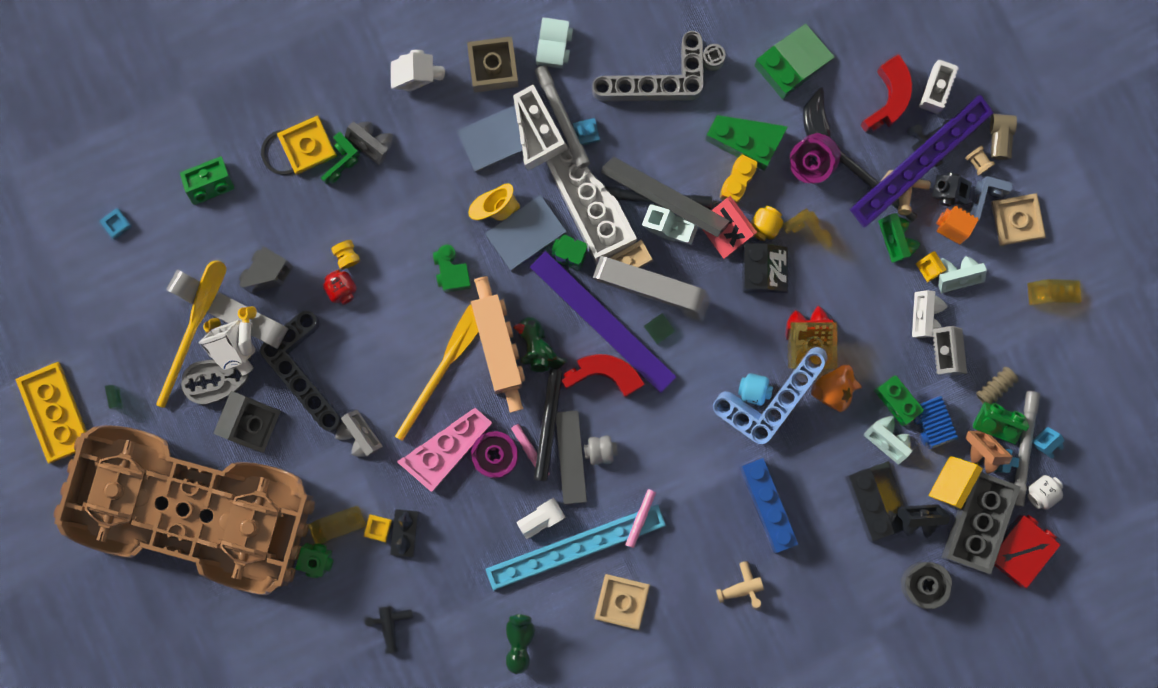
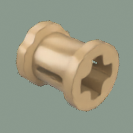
[965,146,995,176]

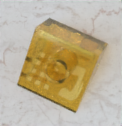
[788,322,837,369]

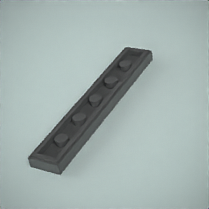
[601,157,730,237]

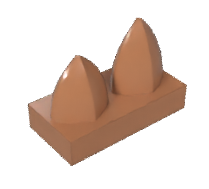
[965,431,1013,474]

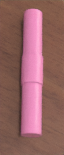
[511,424,550,475]
[625,489,656,548]

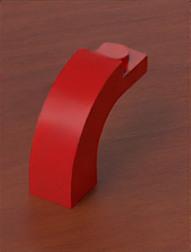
[861,54,912,132]
[562,354,645,398]

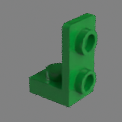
[321,131,360,185]

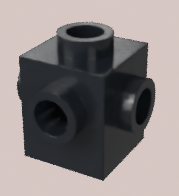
[932,172,972,207]

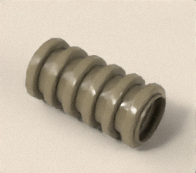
[976,367,1019,404]

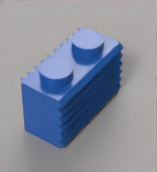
[913,396,958,449]

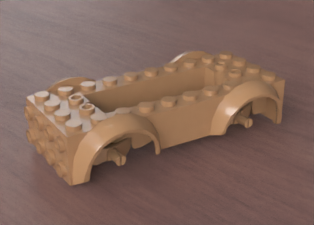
[53,425,315,595]

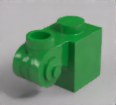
[433,244,471,293]

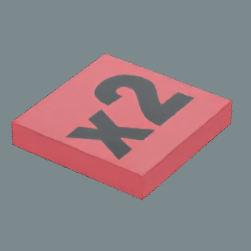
[702,196,757,259]

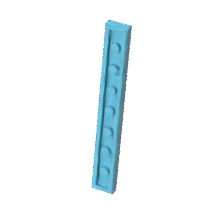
[485,505,666,591]

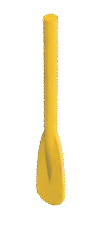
[156,260,226,408]
[395,304,479,441]

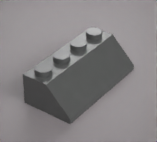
[941,472,1021,574]

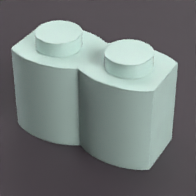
[536,18,573,69]

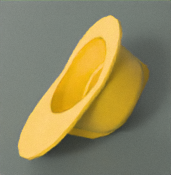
[468,184,520,221]

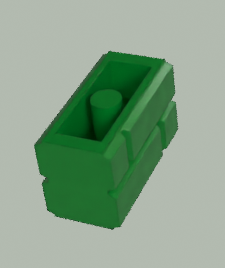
[552,235,587,271]

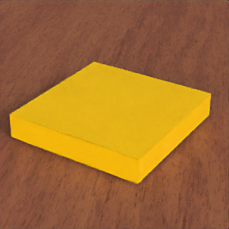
[277,115,337,175]
[928,456,983,509]

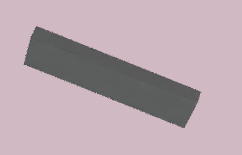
[556,411,587,504]

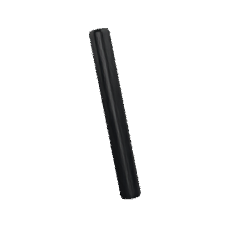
[534,369,563,482]

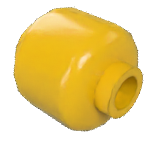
[750,206,784,241]

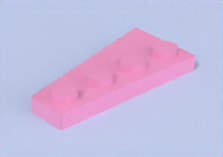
[397,408,492,492]

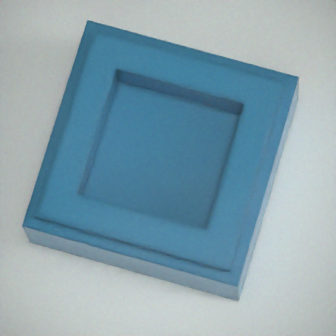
[99,208,132,240]

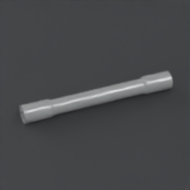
[534,65,590,169]
[1014,391,1041,507]

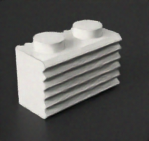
[919,60,959,114]

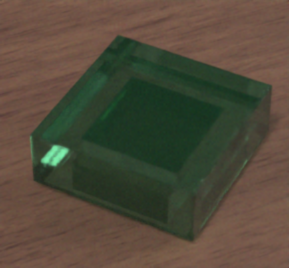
[644,313,675,345]
[105,384,123,410]

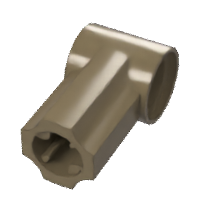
[990,114,1017,160]

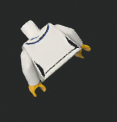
[199,306,257,376]

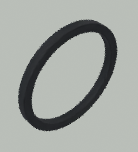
[261,130,294,175]

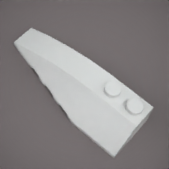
[546,143,637,265]

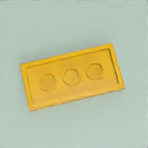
[15,362,87,464]

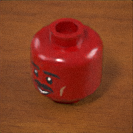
[323,270,357,305]

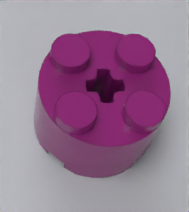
[790,133,841,183]
[471,431,518,478]

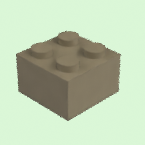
[467,36,519,93]

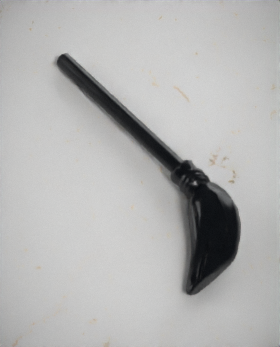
[803,87,918,222]

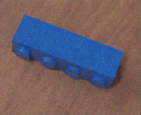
[740,458,798,553]

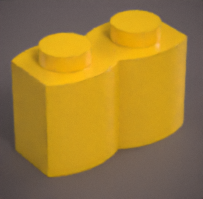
[720,155,757,204]

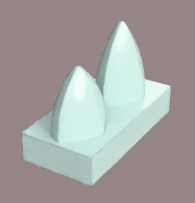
[938,256,987,293]
[864,416,912,465]

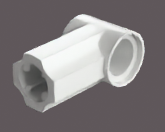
[516,498,566,539]

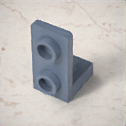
[969,176,1013,221]

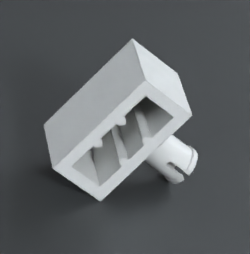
[391,50,445,91]

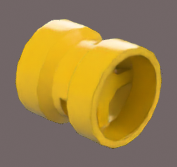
[331,240,361,270]

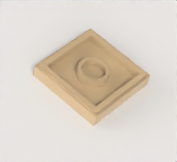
[991,193,1046,246]
[594,574,650,630]

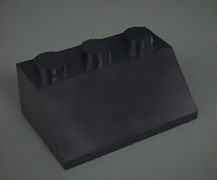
[845,461,905,541]

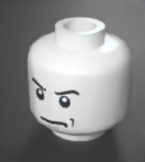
[1028,475,1063,510]

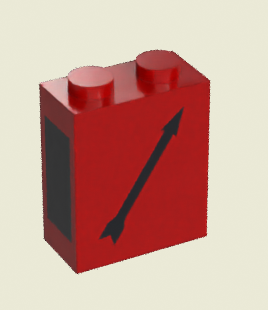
[994,515,1060,588]

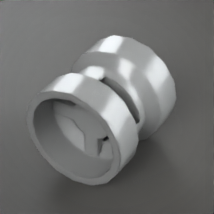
[703,44,726,71]

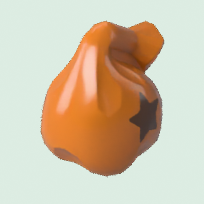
[811,365,862,413]

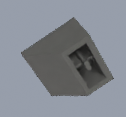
[239,246,293,293]

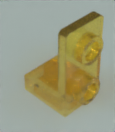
[782,208,833,251]
[1027,279,1082,306]
[309,506,366,544]

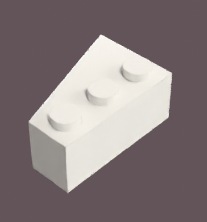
[513,85,568,171]

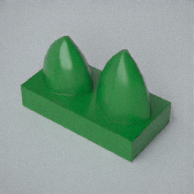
[878,213,921,263]

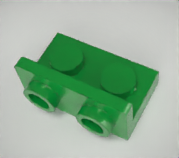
[180,156,235,205]
[873,375,924,426]
[973,402,1029,444]

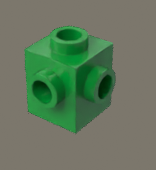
[295,543,334,578]

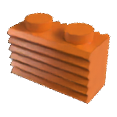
[936,206,978,245]

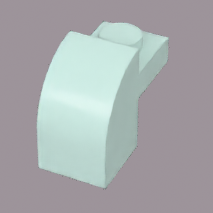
[642,204,698,245]

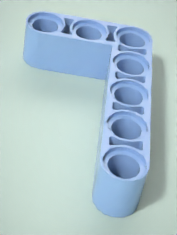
[713,347,827,444]

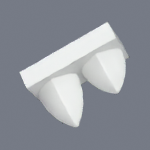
[912,290,948,338]

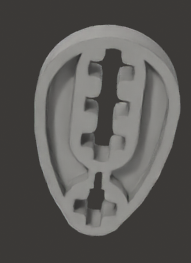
[181,360,249,405]

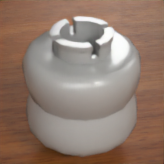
[584,435,618,465]

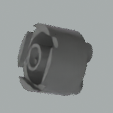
[901,562,952,609]

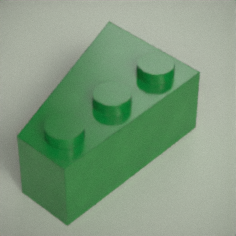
[705,115,788,171]

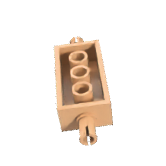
[471,276,525,413]

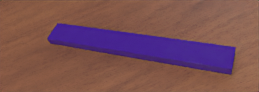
[849,95,994,227]
[530,251,676,394]

